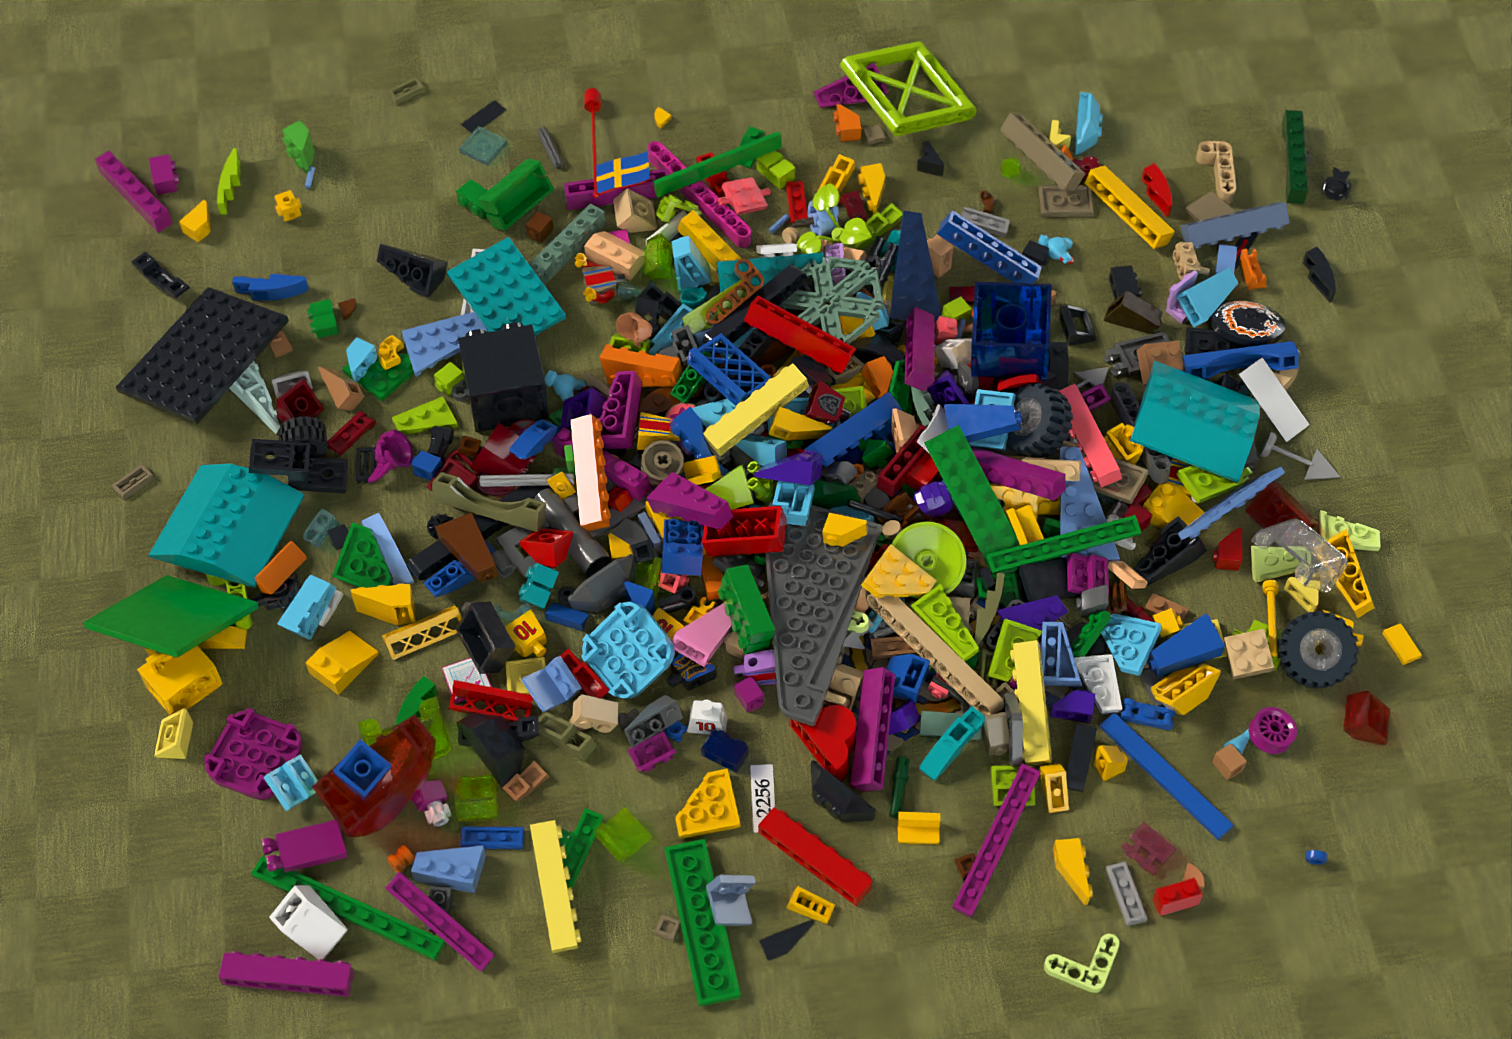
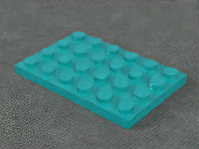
[447,237,566,336]

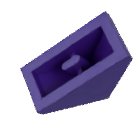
[889,700,920,735]

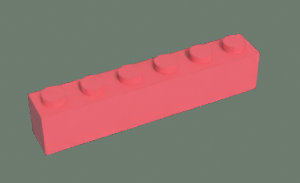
[1058,384,1122,488]

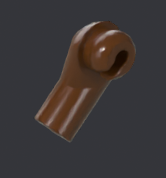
[980,190,996,214]

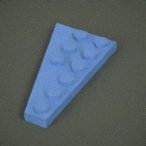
[402,312,488,377]
[1059,447,1120,561]
[1178,467,1285,540]

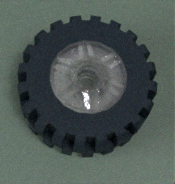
[1006,383,1073,458]
[1277,611,1359,688]

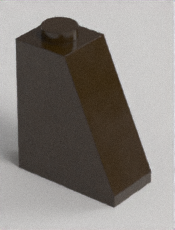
[1103,291,1163,334]

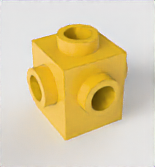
[274,190,302,222]

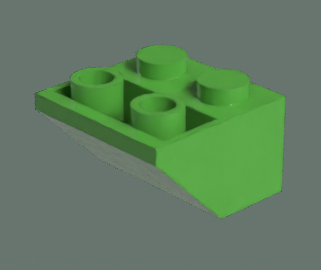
[282,120,315,174]

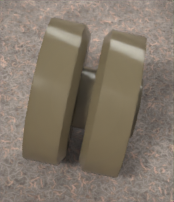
[641,440,684,487]

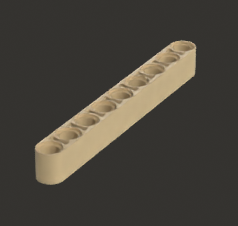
[866,593,1005,716]

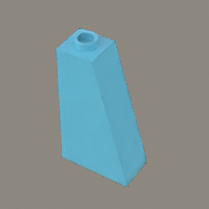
[1176,267,1238,328]

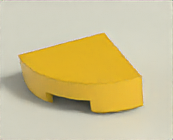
[654,107,672,129]

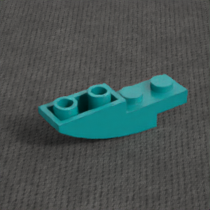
[919,706,985,782]

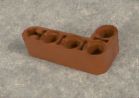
[704,258,764,327]

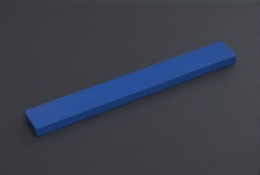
[1099,713,1233,840]

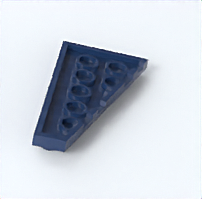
[889,211,941,323]

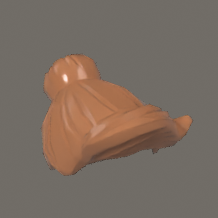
[616,312,653,347]

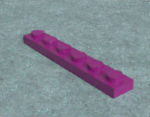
[385,872,495,972]

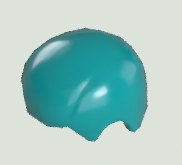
[680,287,707,310]

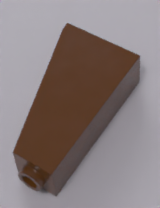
[435,513,499,583]

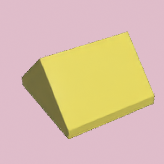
[154,708,193,759]

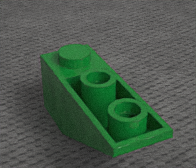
[670,351,719,404]

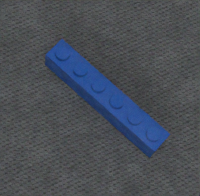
[804,391,902,467]

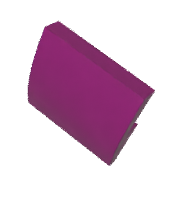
[1067,553,1109,595]

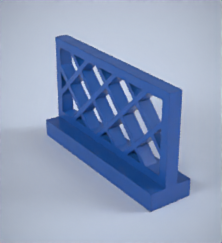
[687,333,771,406]

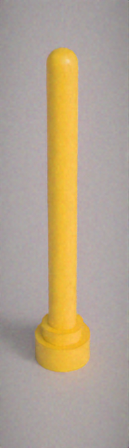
[1263,580,1279,657]

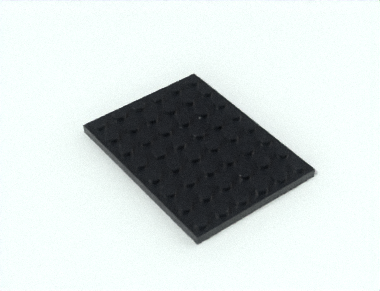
[115,287,289,424]

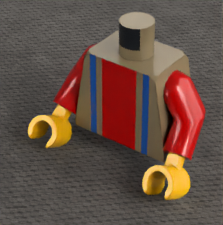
[575,253,626,305]

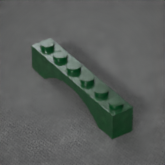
[1282,110,1308,204]

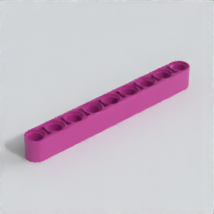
[648,141,751,248]

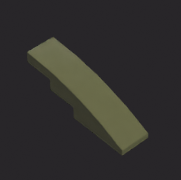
[974,573,1005,648]

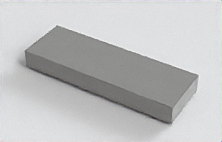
[1105,861,1148,927]

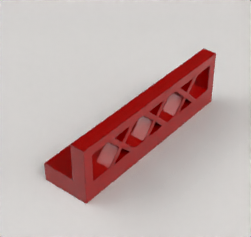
[449,680,533,722]

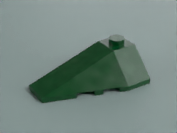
[794,477,861,509]

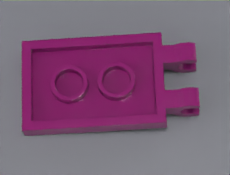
[262,820,347,872]

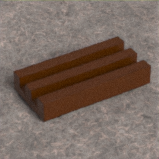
[1106,580,1127,615]

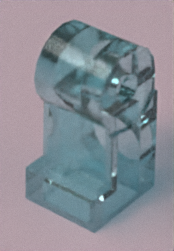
[303,508,340,548]

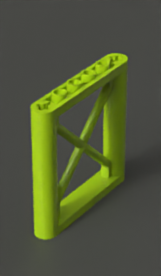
[840,41,977,136]

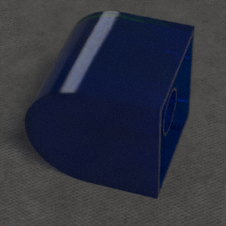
[971,282,1052,380]

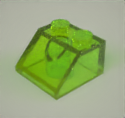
[643,233,673,280]

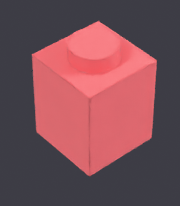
[934,316,958,344]

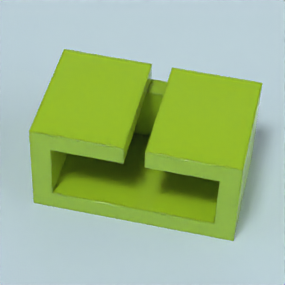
[757,150,796,189]

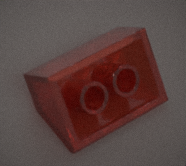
[1245,483,1318,548]

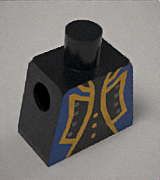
[666,653,717,691]

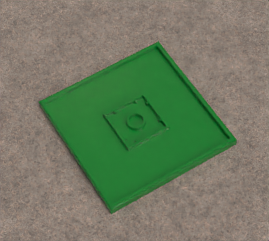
[84,575,258,658]

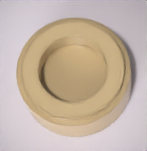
[882,520,902,540]

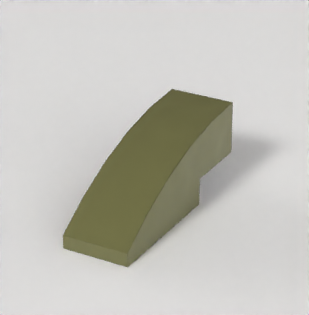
[539,711,597,761]

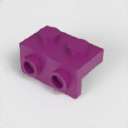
[627,731,676,773]

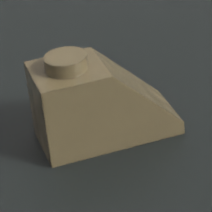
[982,712,1010,756]

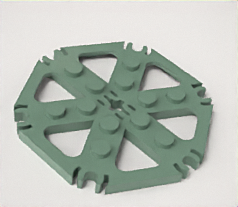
[779,256,884,348]

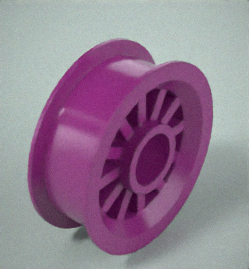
[1249,707,1297,754]

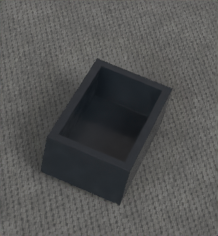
[456,601,515,674]

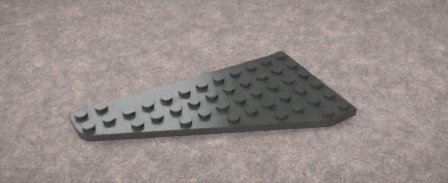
[765,494,883,727]

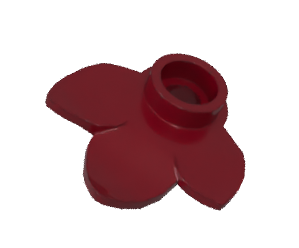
[1072,156,1102,180]

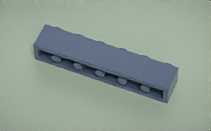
[1181,202,1290,249]

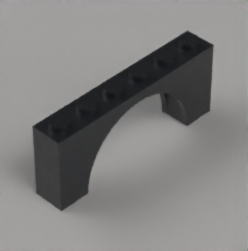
[791,333,905,393]

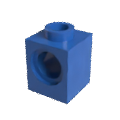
[411,450,443,481]

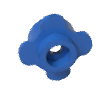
[664,721,687,742]

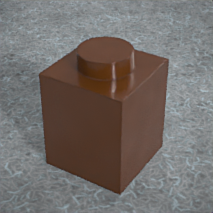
[526,211,554,243]

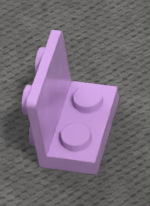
[1166,270,1198,324]

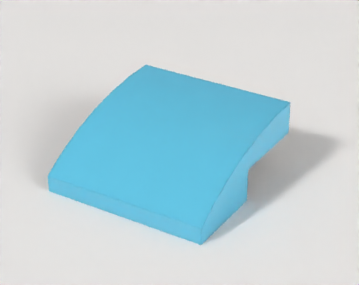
[263,754,323,811]

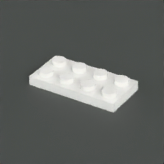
[756,243,797,258]

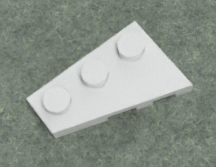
[1074,655,1122,714]

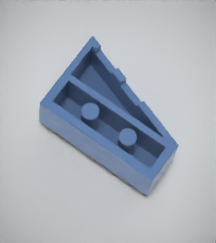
[411,845,486,894]

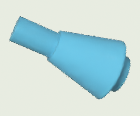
[1224,728,1250,755]

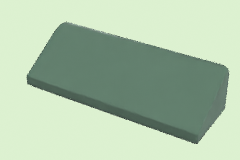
[920,711,982,740]

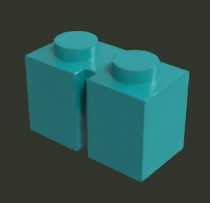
[519,563,559,609]

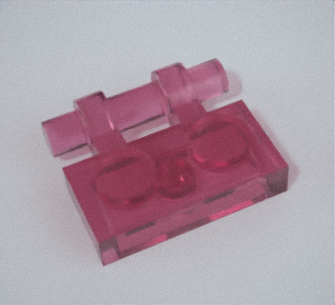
[1121,822,1176,875]

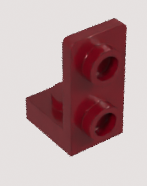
[838,190,868,222]

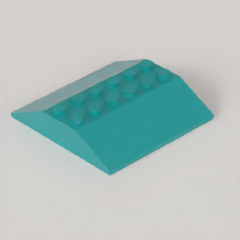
[1130,360,1260,483]
[148,464,305,588]

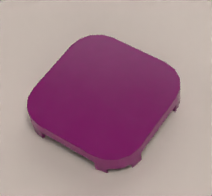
[204,708,303,800]

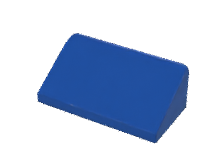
[545,603,590,631]

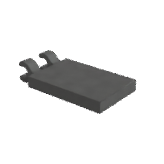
[1104,332,1170,377]

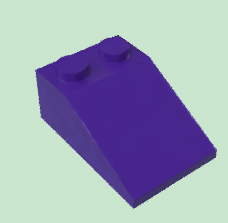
[927,370,970,408]
[754,450,823,485]

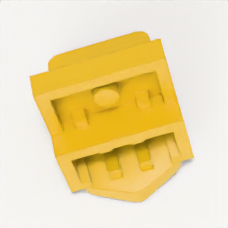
[1104,423,1144,465]

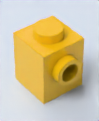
[1153,608,1184,639]

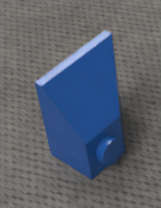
[333,739,392,801]

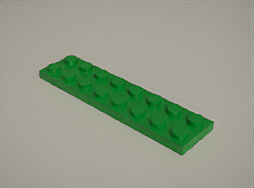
[924,425,1020,576]
[664,839,741,1007]

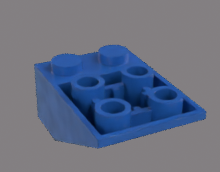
[662,519,703,576]

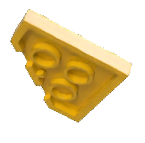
[861,544,937,598]
[675,769,740,839]

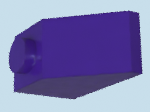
[1050,690,1096,724]

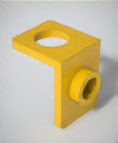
[547,472,577,500]

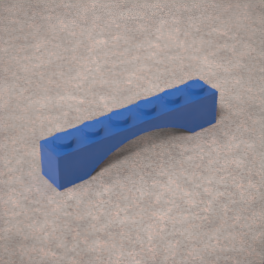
[1183,341,1299,380]
[670,407,758,509]

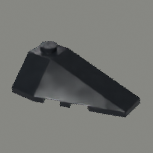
[376,244,448,297]

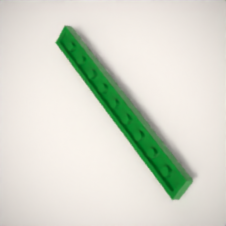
[251,856,445,961]

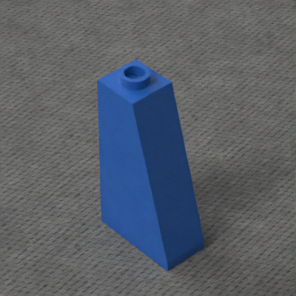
[944,404,1023,443]
[1147,613,1225,677]

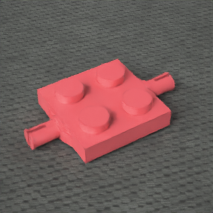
[718,177,771,215]

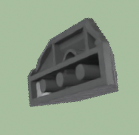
[567,554,637,612]

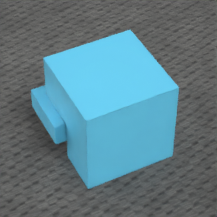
[772,480,815,526]

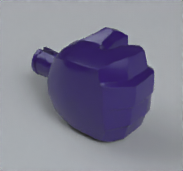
[914,481,953,517]

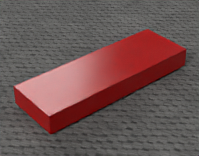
[786,181,808,225]

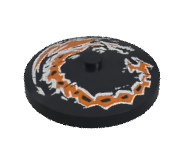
[1211,300,1285,346]

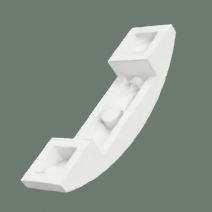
[917,405,948,454]

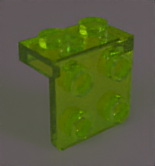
[454,775,499,821]

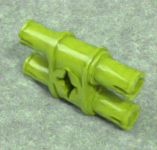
[747,461,778,507]

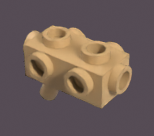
[1173,242,1210,281]

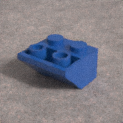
[887,654,930,704]

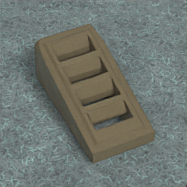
[826,356,864,385]

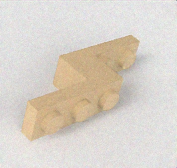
[999,454,1081,481]

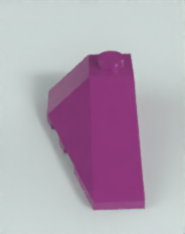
[813,63,889,108]

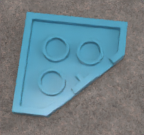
[1101,614,1162,676]

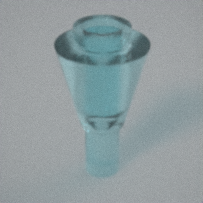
[617,282,643,300]

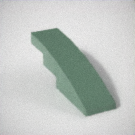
[911,386,935,427]

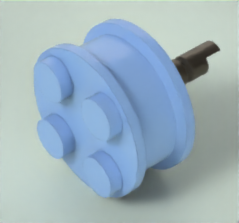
[791,201,839,237]

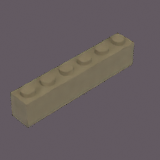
[1000,112,1085,191]

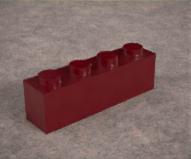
[877,424,927,498]

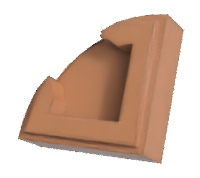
[1183,863,1204,890]

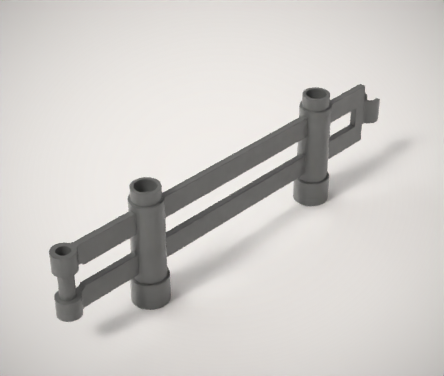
[491,375,774,579]

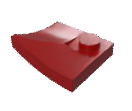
[997,374,1042,391]

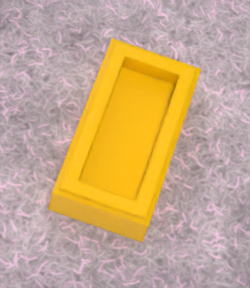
[1382,623,1422,665]

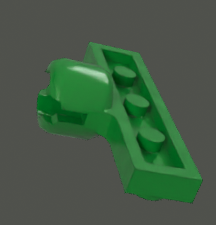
[559,808,604,889]

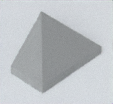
[272,371,313,398]

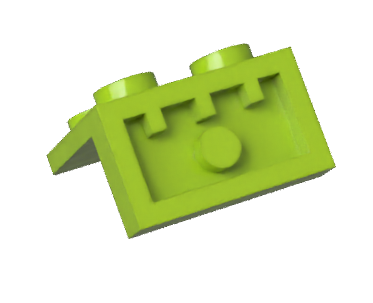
[656,194,702,223]

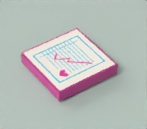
[442,658,492,704]

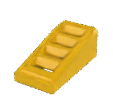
[786,886,835,924]

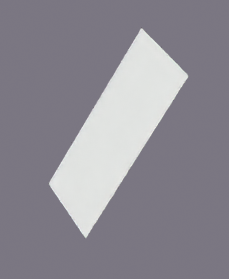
[1239,358,1309,442]

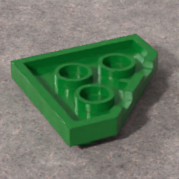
[342,354,414,402]
[332,522,393,588]

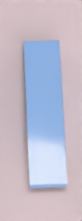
[361,513,414,585]

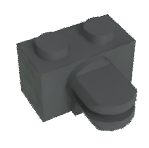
[659,325,698,368]

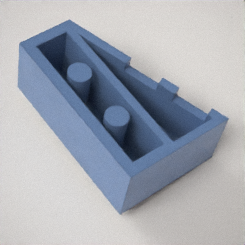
[1041,622,1083,687]

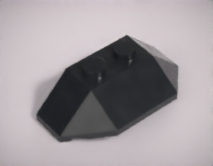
[456,713,525,788]
[810,759,876,822]

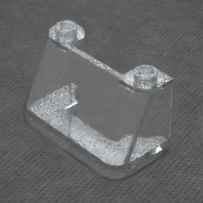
[1251,519,1347,592]

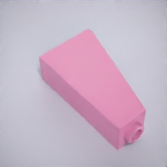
[672,603,732,667]

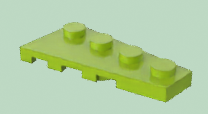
[682,280,746,334]
[910,583,979,662]

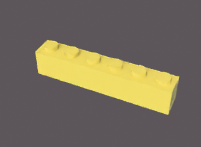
[703,363,809,457]
[1010,641,1053,766]
[530,820,581,953]

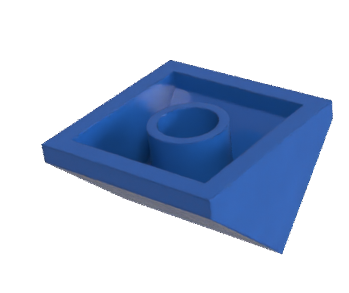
[624,581,655,615]

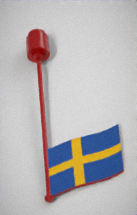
[584,88,650,198]

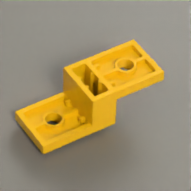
[990,484,1060,523]

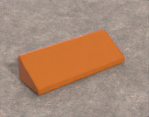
[255,541,307,594]

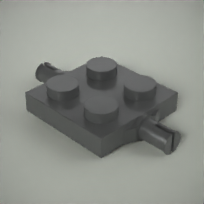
[712,554,766,589]

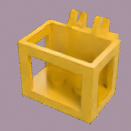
[137,645,223,715]

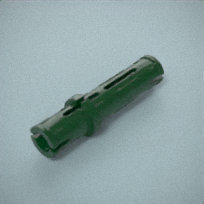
[889,757,909,819]

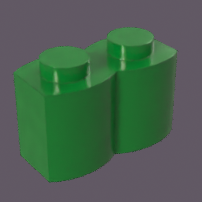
[307,298,339,338]

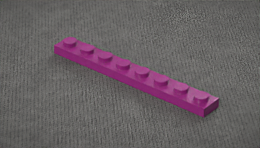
[952,763,1041,918]

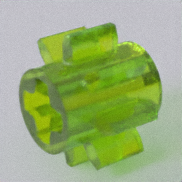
[1000,157,1021,179]

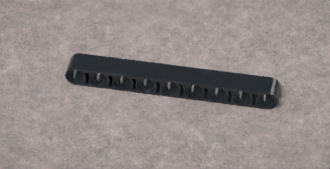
[407,473,555,581]

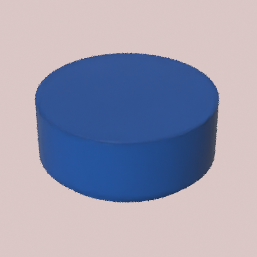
[1305,850,1327,865]

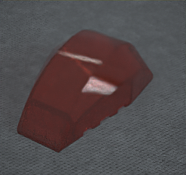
[312,714,436,838]

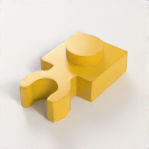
[683,597,715,625]

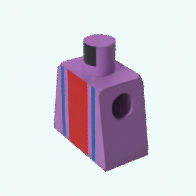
[734,649,777,685]

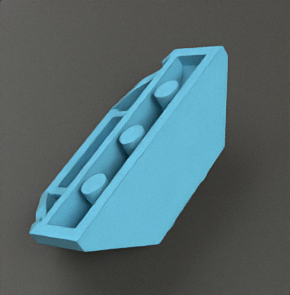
[1075,92,1103,155]

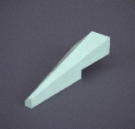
[229,361,280,434]

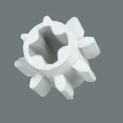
[424,801,451,827]

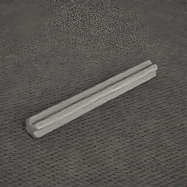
[480,474,575,487]

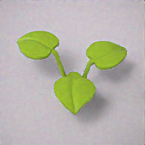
[795,184,872,255]

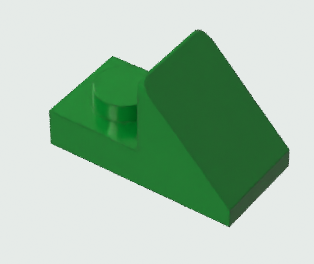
[855,439,894,468]

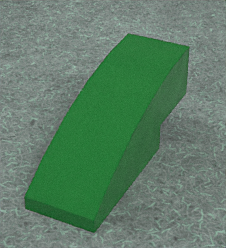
[394,676,438,739]

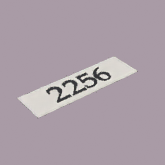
[750,764,775,833]

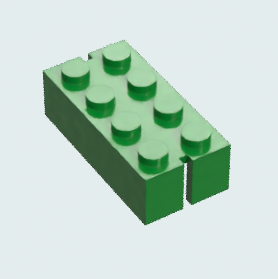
[478,158,554,231]
[718,565,775,655]

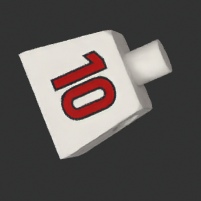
[687,700,728,736]

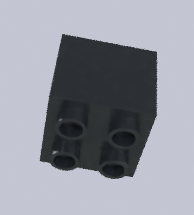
[458,322,549,432]

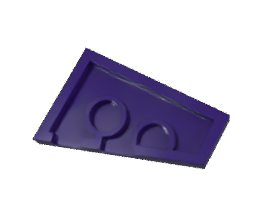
[997,595,1069,630]

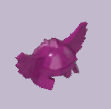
[368,430,413,484]

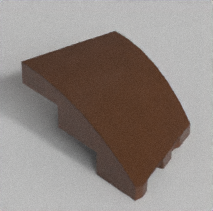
[875,490,933,530]

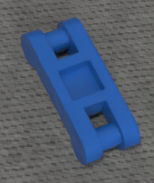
[1121,698,1175,730]

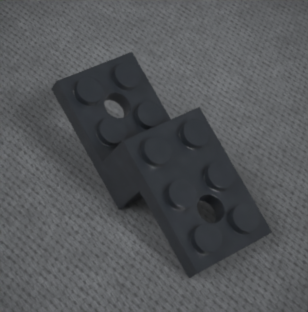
[249,439,348,494]

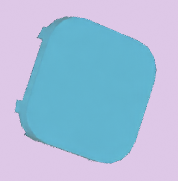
[581,602,675,699]

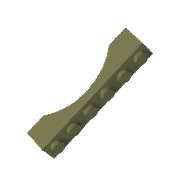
[432,472,546,532]

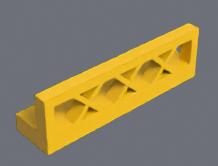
[382,605,462,660]

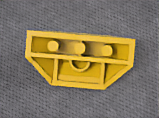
[1151,663,1221,715]

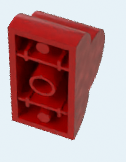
[789,705,856,782]

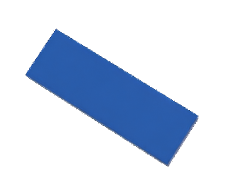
[460,826,525,849]

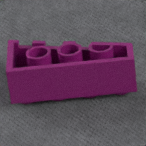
[598,371,642,449]
[647,472,733,530]

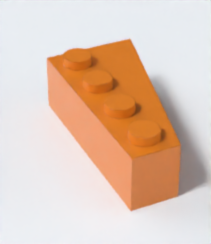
[599,344,684,387]

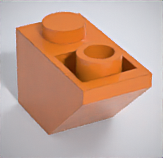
[833,104,861,142]

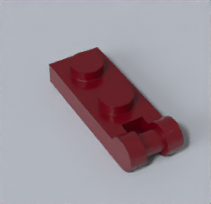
[327,411,376,456]

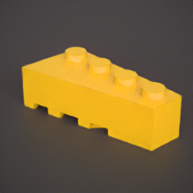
[1312,529,1375,618]

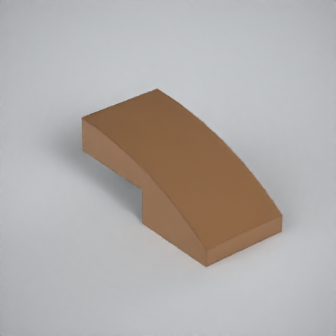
[503,761,549,802]

